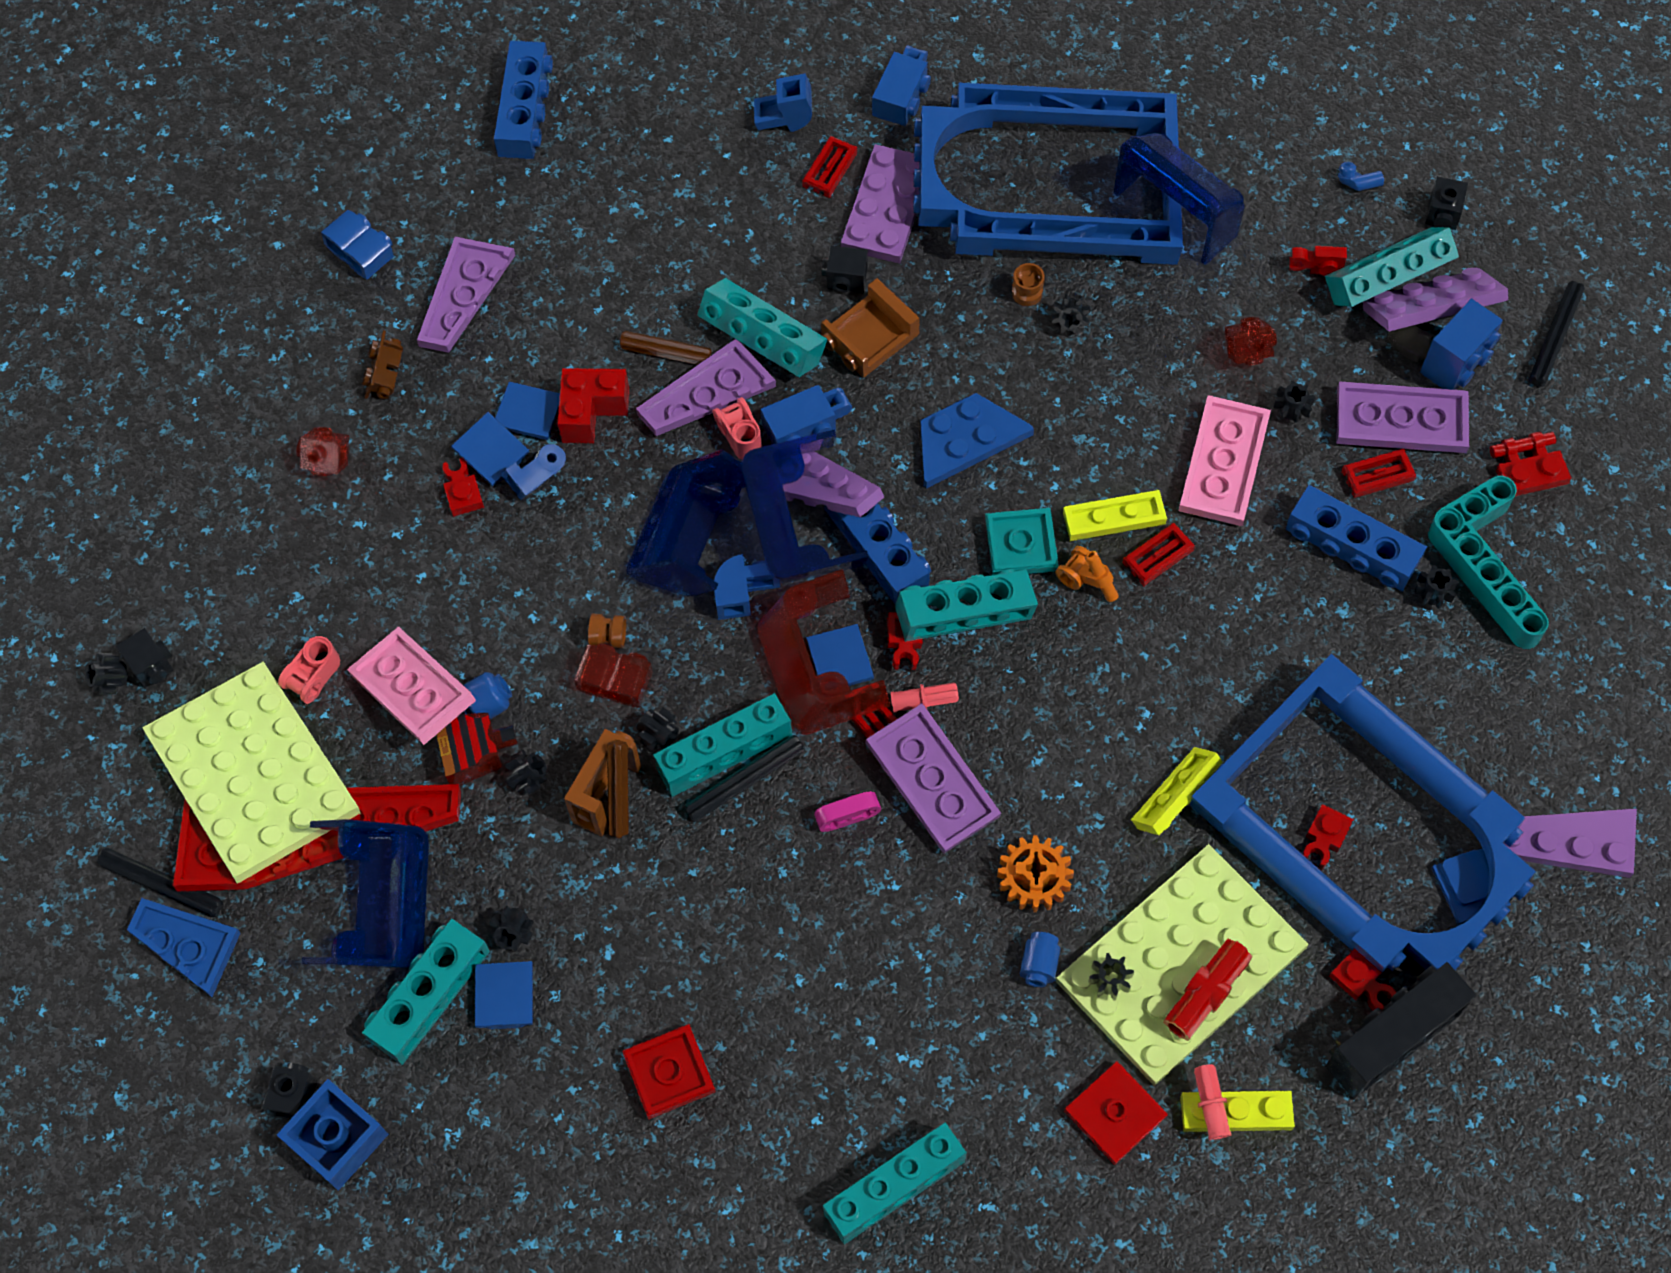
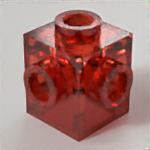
[1224,317,1277,365]
[296,427,349,476]

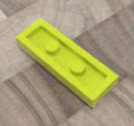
[1063,490,1167,541]
[1131,747,1223,836]
[1181,1091,1295,1132]

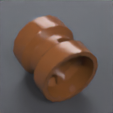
[1012,263,1044,306]
[588,613,627,649]

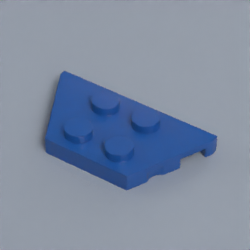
[920,393,1034,489]

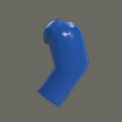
[1338,162,1384,191]

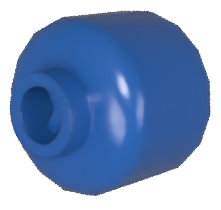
[463,672,512,720]

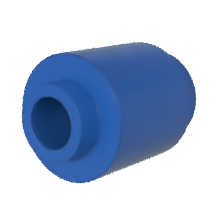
[1020,932,1061,988]

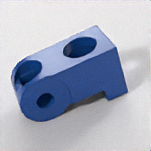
[501,444,566,500]

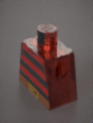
[437,713,518,786]

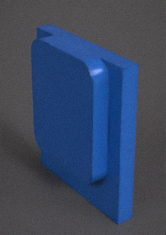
[495,382,560,440]
[451,412,529,487]
[806,624,874,693]
[1431,849,1511,925]
[475,961,533,1029]

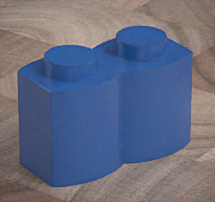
[321,210,394,280]

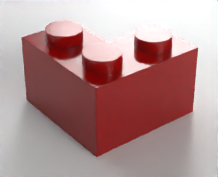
[558,368,630,443]

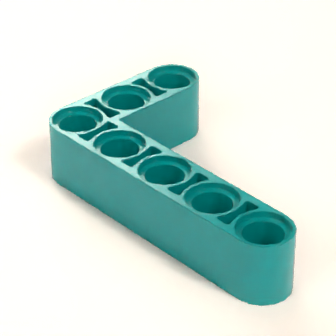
[1428,476,1549,649]

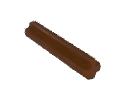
[620,331,712,365]
[607,740,629,838]

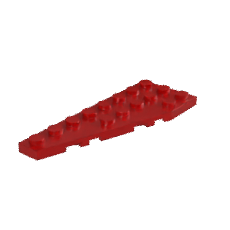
[173,784,461,892]

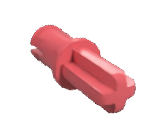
[890,683,959,713]
[1194,1064,1232,1140]

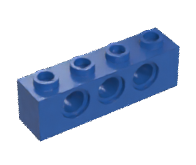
[494,41,553,159]
[1286,485,1427,592]
[824,503,931,604]

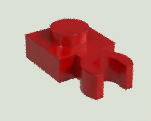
[1289,246,1347,276]
[443,458,484,517]
[887,612,923,670]
[1302,804,1354,870]
[1329,948,1396,1011]

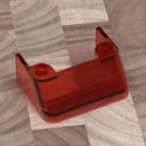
[757,569,891,735]

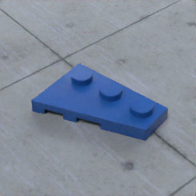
[127,898,241,997]

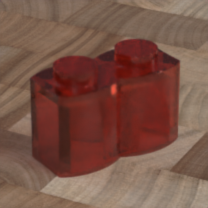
[574,643,652,708]

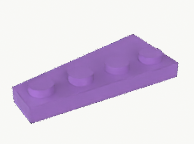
[417,237,515,353]
[636,339,776,436]
[757,446,884,517]
[1505,809,1637,878]

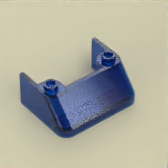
[1113,133,1245,265]
[741,429,869,580]
[626,449,762,597]
[302,819,429,967]

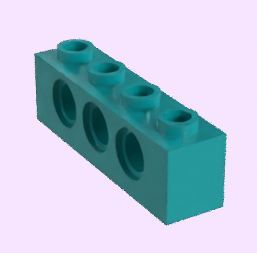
[1325,227,1459,307]
[697,278,827,377]
[895,569,1038,642]
[653,693,792,797]
[362,918,490,1065]
[823,1122,967,1245]

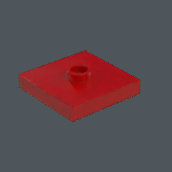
[622,1024,716,1120]
[1064,1061,1168,1165]

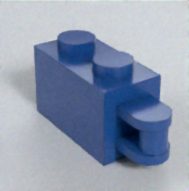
[872,45,931,126]
[761,385,852,455]

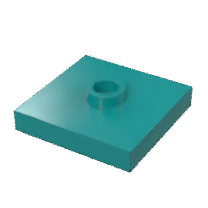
[985,508,1059,575]

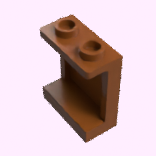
[821,278,920,378]
[564,729,641,837]

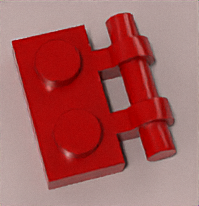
[1490,431,1572,496]

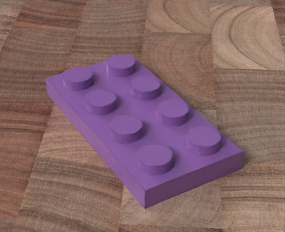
[841,144,919,263]
[1363,268,1508,332]
[1336,382,1469,453]
[865,703,1002,854]

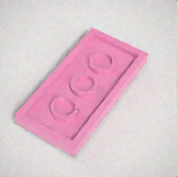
[1178,395,1271,526]
[347,627,476,745]

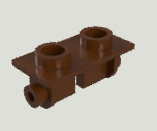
[362,330,403,399]

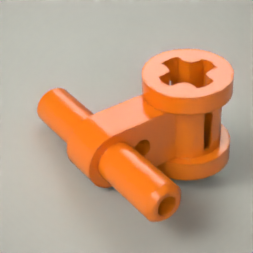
[1055,546,1119,602]

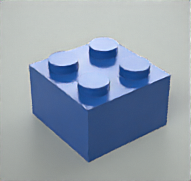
[1420,298,1503,390]
[277,1079,389,1191]

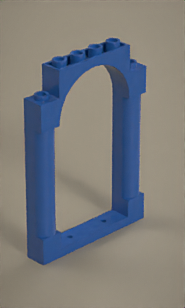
[913,83,1183,265]
[1190,654,1536,976]

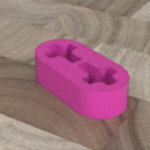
[814,791,881,832]

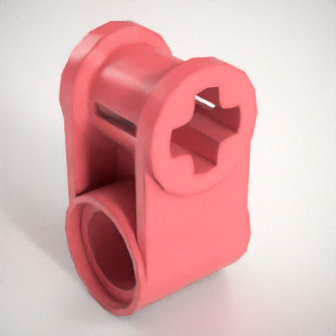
[712,397,762,461]
[278,636,340,704]

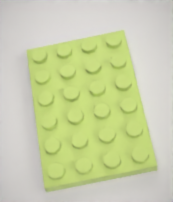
[142,661,361,884]
[1056,844,1309,1086]

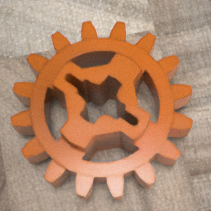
[997,835,1074,912]

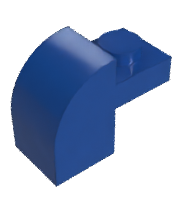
[754,73,812,132]
[714,554,780,620]

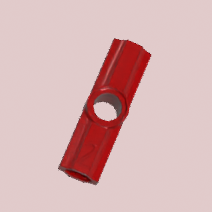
[1163,938,1253,1041]

